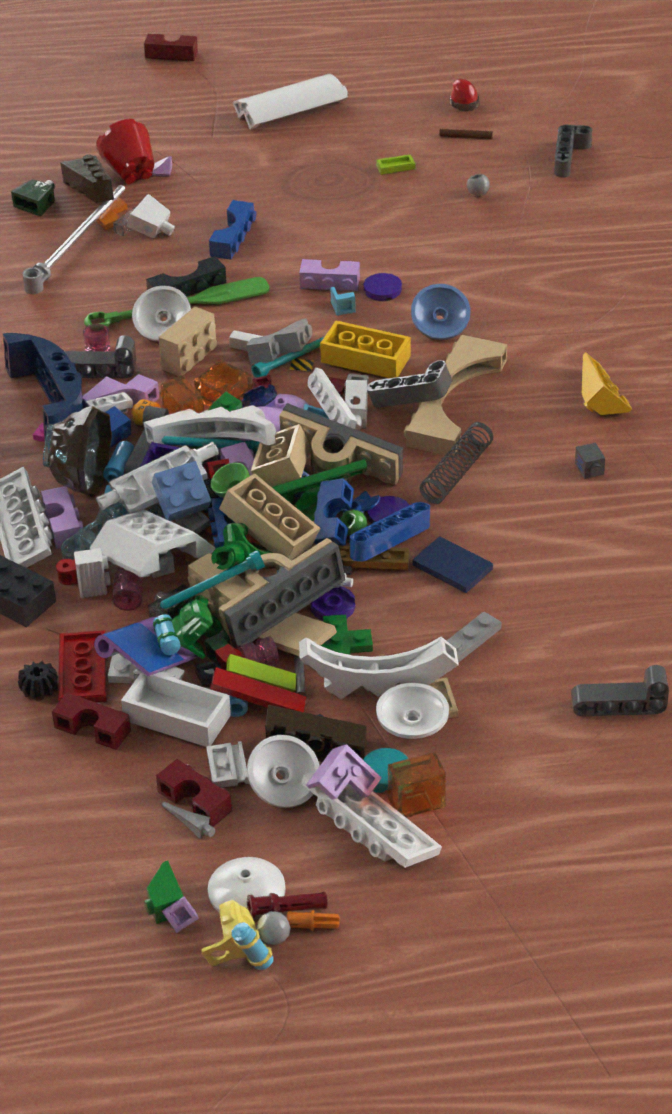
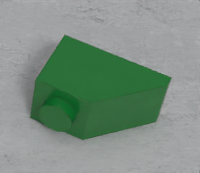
[144,861,184,924]

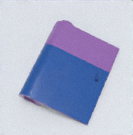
[94,617,199,676]

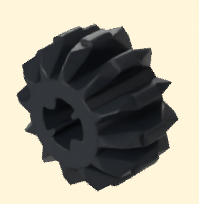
[18,660,58,700]

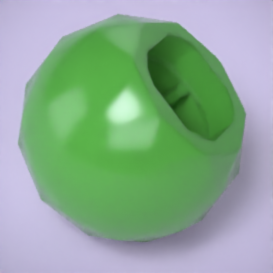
[340,509,367,537]

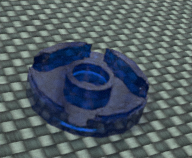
[239,384,277,408]

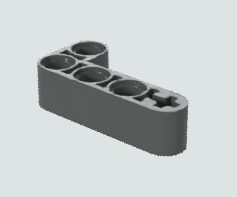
[554,125,593,178]
[64,335,136,378]
[367,360,452,408]
[124,406,169,475]
[571,665,669,716]

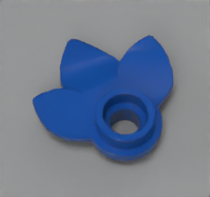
[341,491,380,514]

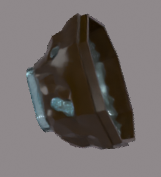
[43,406,112,497]

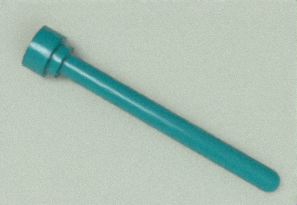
[251,336,325,378]
[162,436,260,454]
[160,550,265,609]

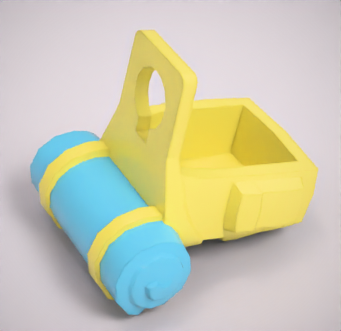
[201,900,274,970]

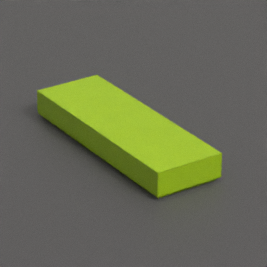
[226,654,296,692]

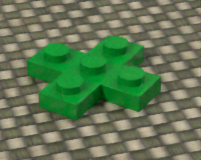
[321,615,373,655]

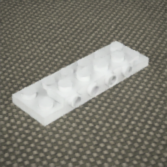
[0,467,54,568]
[301,772,442,868]

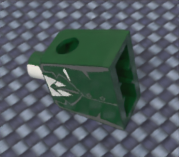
[11,179,55,217]

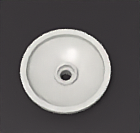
[132,286,191,341]
[376,683,449,739]
[247,735,320,808]
[208,857,285,920]

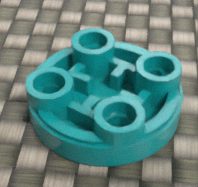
[363,748,411,793]

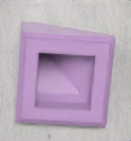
[152,156,172,176]
[162,897,199,933]

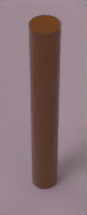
[439,129,493,138]

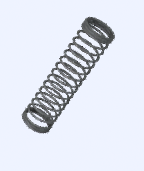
[420,422,494,504]

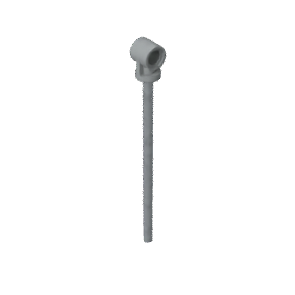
[22,185,125,294]

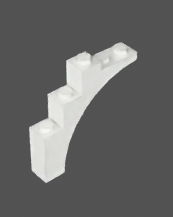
[144,405,276,445]
[299,637,459,699]

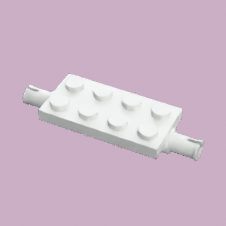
[96,442,219,514]

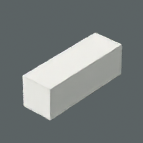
[229,330,263,351]

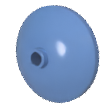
[411,284,471,340]

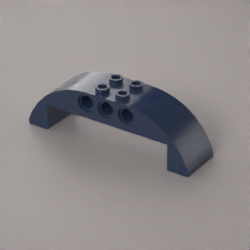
[3,333,83,448]

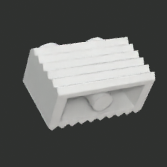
[74,548,111,598]

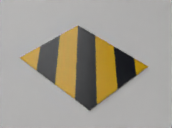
[289,359,314,371]

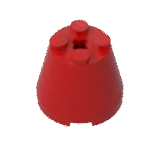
[96,119,155,184]

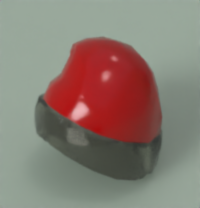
[449,79,480,111]

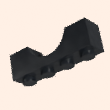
[146,256,227,297]

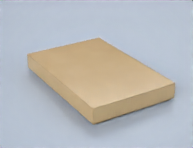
[257,613,337,656]

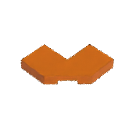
[96,197,128,230]

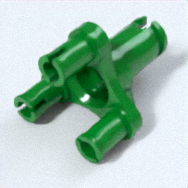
[211,523,273,570]

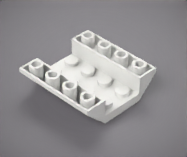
[90,509,215,577]

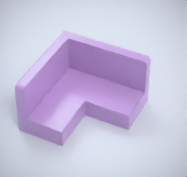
[306,744,381,800]

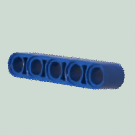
[350,502,430,562]

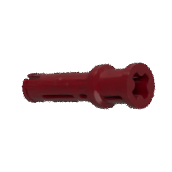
[246,892,328,918]

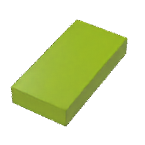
[376,154,416,175]

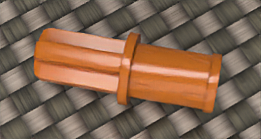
[287,910,340,931]

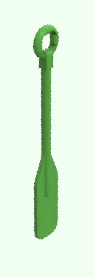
[84,277,270,331]

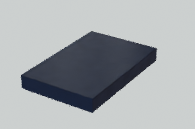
[412,536,493,593]

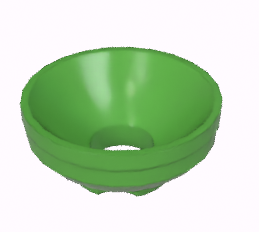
[211,462,250,498]

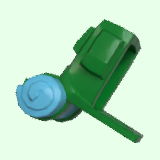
[153,599,213,659]

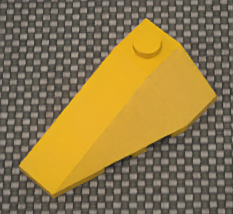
[582,352,632,415]

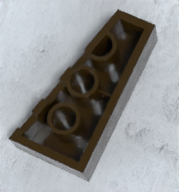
[60,155,114,203]
[265,705,367,762]

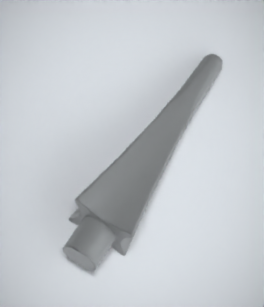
[162,802,216,839]

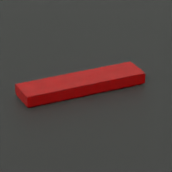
[210,667,306,712]

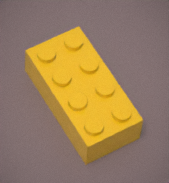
[320,321,411,378]

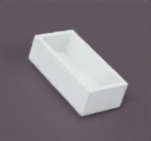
[121,672,231,747]

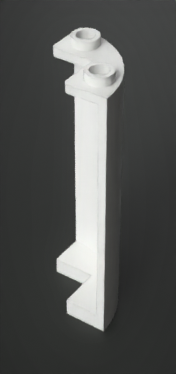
[233,74,348,130]

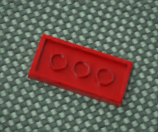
[58,630,107,703]

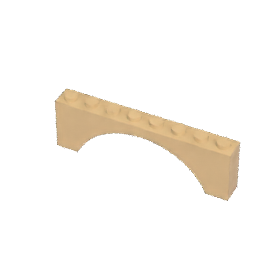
[404,335,507,456]

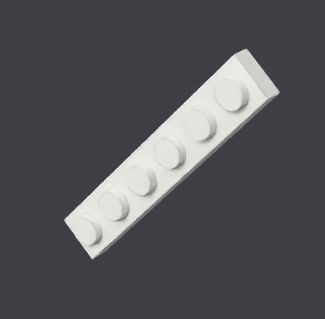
[307,368,358,429]

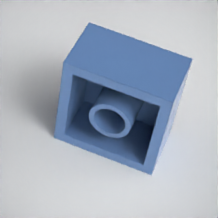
[152,461,211,521]

